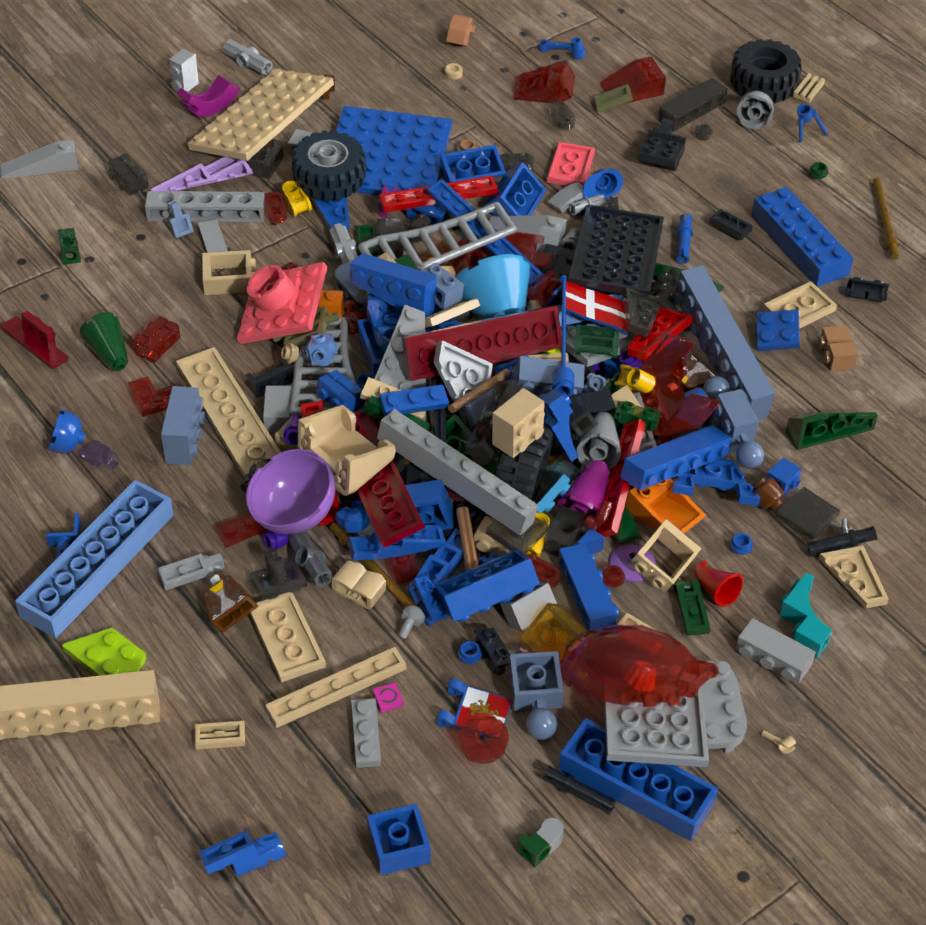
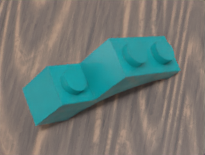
[780,572,832,659]

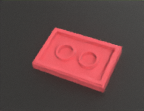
[547,142,595,186]

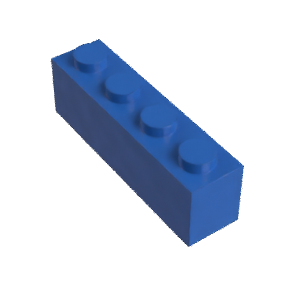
[558,543,619,634]

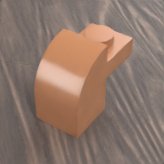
[446,14,475,46]

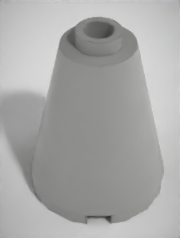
[577,412,621,469]

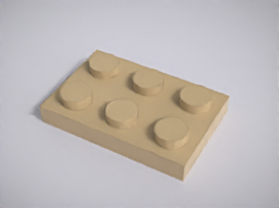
[763,281,837,329]

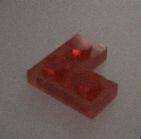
[128,376,176,417]

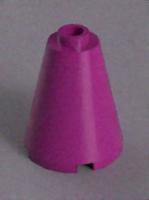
[558,460,610,524]

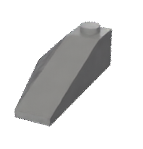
[0,140,79,179]

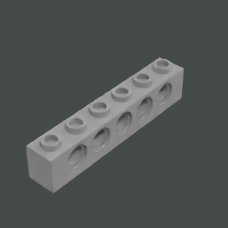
[145,191,266,222]

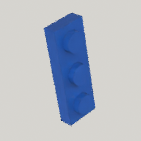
[379,385,449,417]

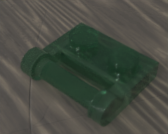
[574,325,618,358]

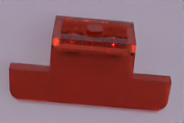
[476,232,554,268]

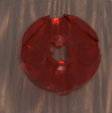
[459,713,509,764]

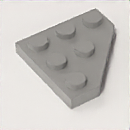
[434,341,493,425]

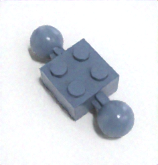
[703,376,764,469]

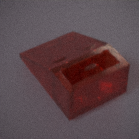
[514,60,575,104]

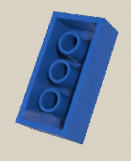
[434,549,540,622]

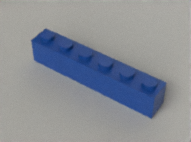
[621,425,732,490]

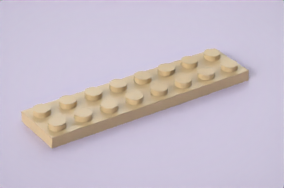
[176,347,281,480]

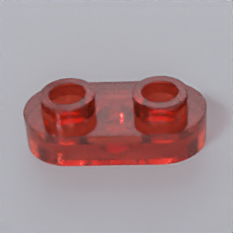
[265,192,287,223]
[526,554,560,588]

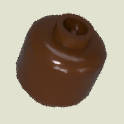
[752,477,784,510]

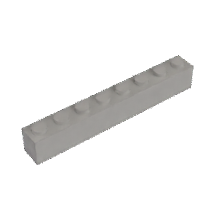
[377,409,539,535]

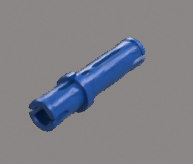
[677,214,693,264]

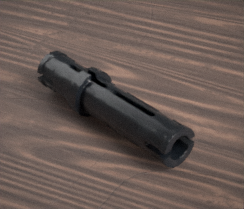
[807,526,877,557]
[542,766,617,815]

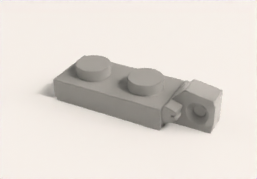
[158,553,225,591]

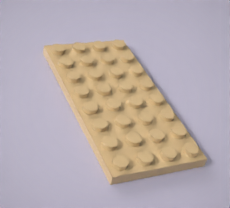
[187,69,334,161]

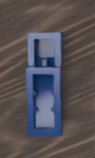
[540,388,579,462]

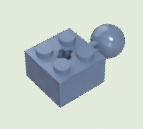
[509,651,564,740]

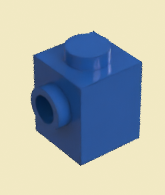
[767,457,801,497]

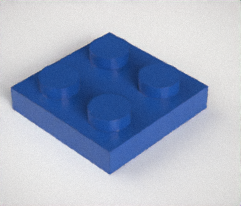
[757,309,800,351]

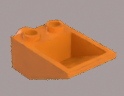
[625,478,706,534]

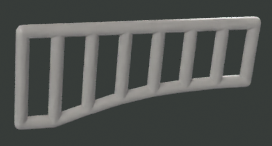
[358,202,517,269]
[290,317,362,416]

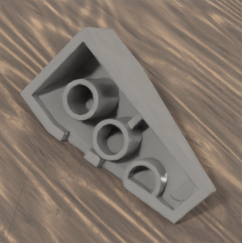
[489,215,567,259]

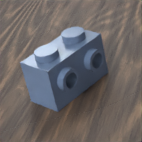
[420,263,464,310]

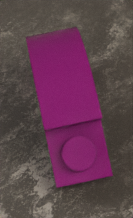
[177,75,240,117]

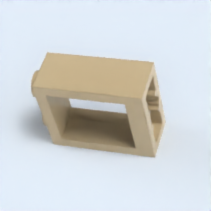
[202,250,256,295]
[629,519,701,593]

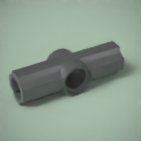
[288,531,333,588]

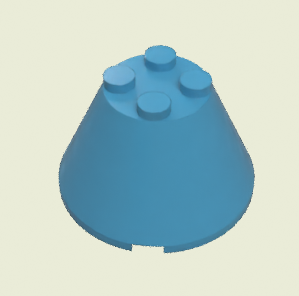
[455,254,530,320]

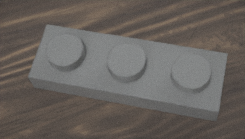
[352,698,381,768]

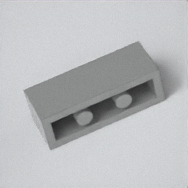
[736,618,815,685]

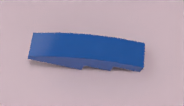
[348,525,446,560]
[407,528,474,594]

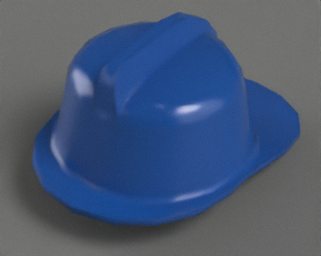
[582,168,623,199]

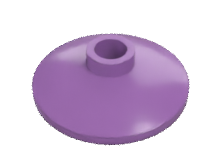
[610,545,656,582]

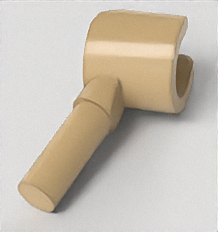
[761,730,796,754]

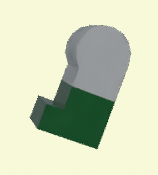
[516,818,564,868]

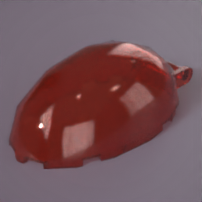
[560,625,719,707]

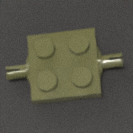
[273,306,339,348]

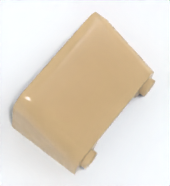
[298,405,396,496]

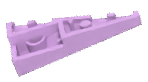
[151,157,253,191]

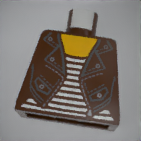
[664,354,716,398]
[203,574,259,633]

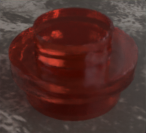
[602,565,625,587]

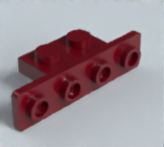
[1,311,68,369]

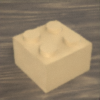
[492,388,545,458]

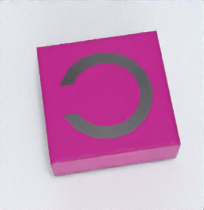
[373,682,404,713]

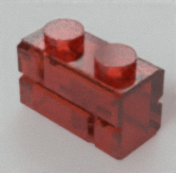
[133,316,181,363]

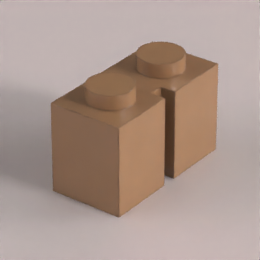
[818,325,858,371]

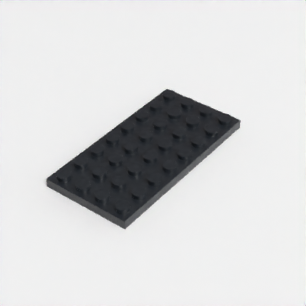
[568,204,664,299]

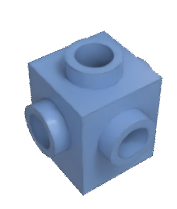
[306,333,338,366]

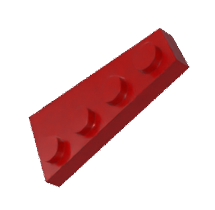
[627,306,692,361]

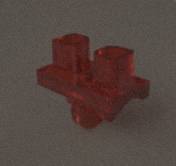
[527,269,562,305]

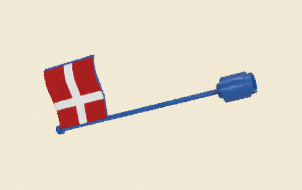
[552,275,628,397]

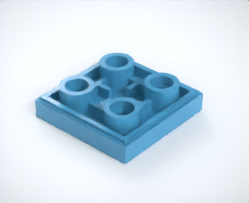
[535,472,570,513]

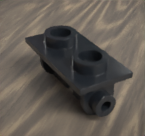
[846,277,889,302]
[474,628,510,675]

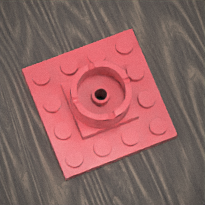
[237,262,327,344]

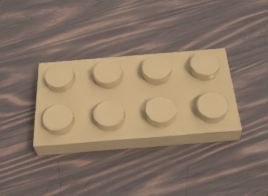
[250,591,326,683]

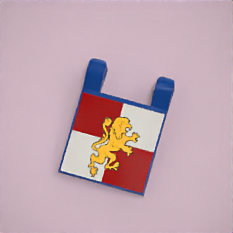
[436,679,512,741]

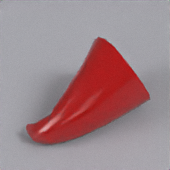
[694,561,744,607]

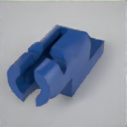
[199,830,287,877]

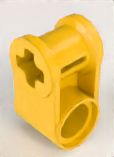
[282,181,312,217]
[614,364,655,393]

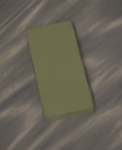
[594,84,633,113]

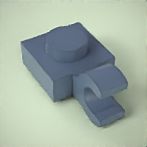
[168,201,194,238]

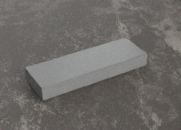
[198,219,228,253]

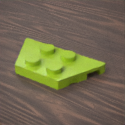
[62,628,146,676]

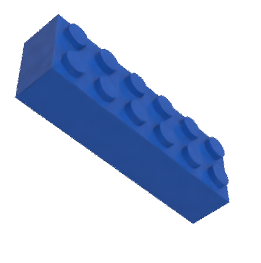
[751,187,853,287]
[559,718,718,841]

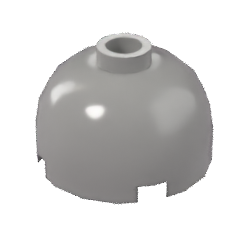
[736,91,774,129]

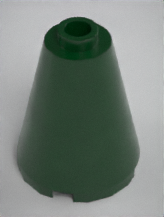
[79,312,128,371]

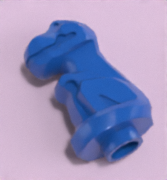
[335,496,371,533]

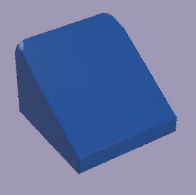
[577,529,604,554]

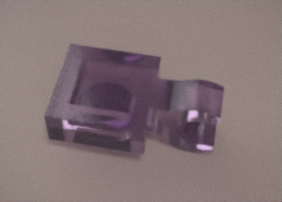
[79,439,119,470]

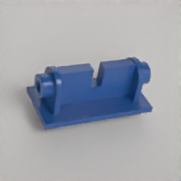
[409,576,448,626]

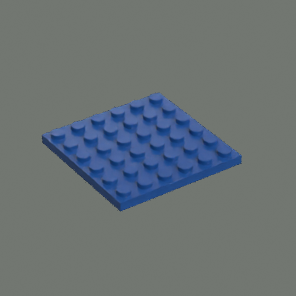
[336,106,453,195]

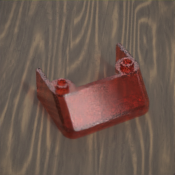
[640,334,720,437]

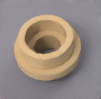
[281,343,299,364]

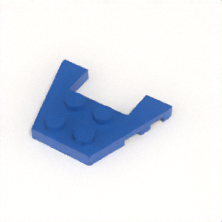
[672,458,760,506]

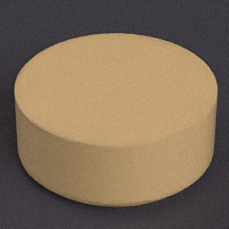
[445,63,463,80]

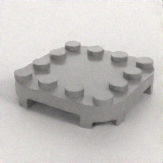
[654,661,747,753]

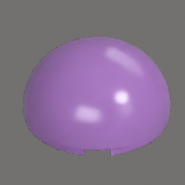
[246,449,335,535]

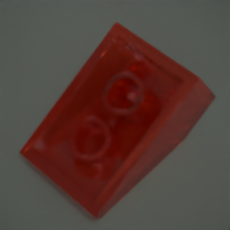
[600,56,666,104]

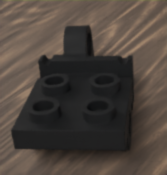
[638,118,687,171]

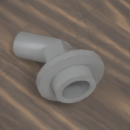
[398,605,425,638]

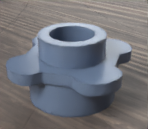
[583,373,607,393]

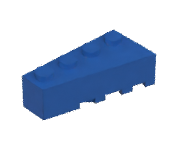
[350,253,437,318]

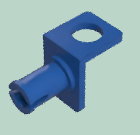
[46,513,82,560]

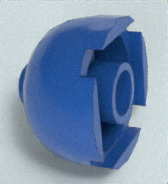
[48,409,86,454]

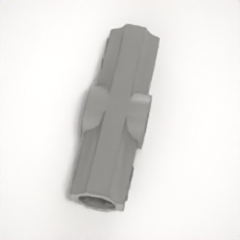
[223,39,273,76]
[329,223,358,264]

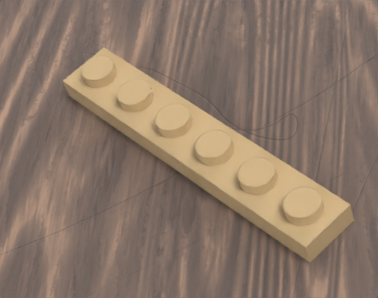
[265,647,406,728]

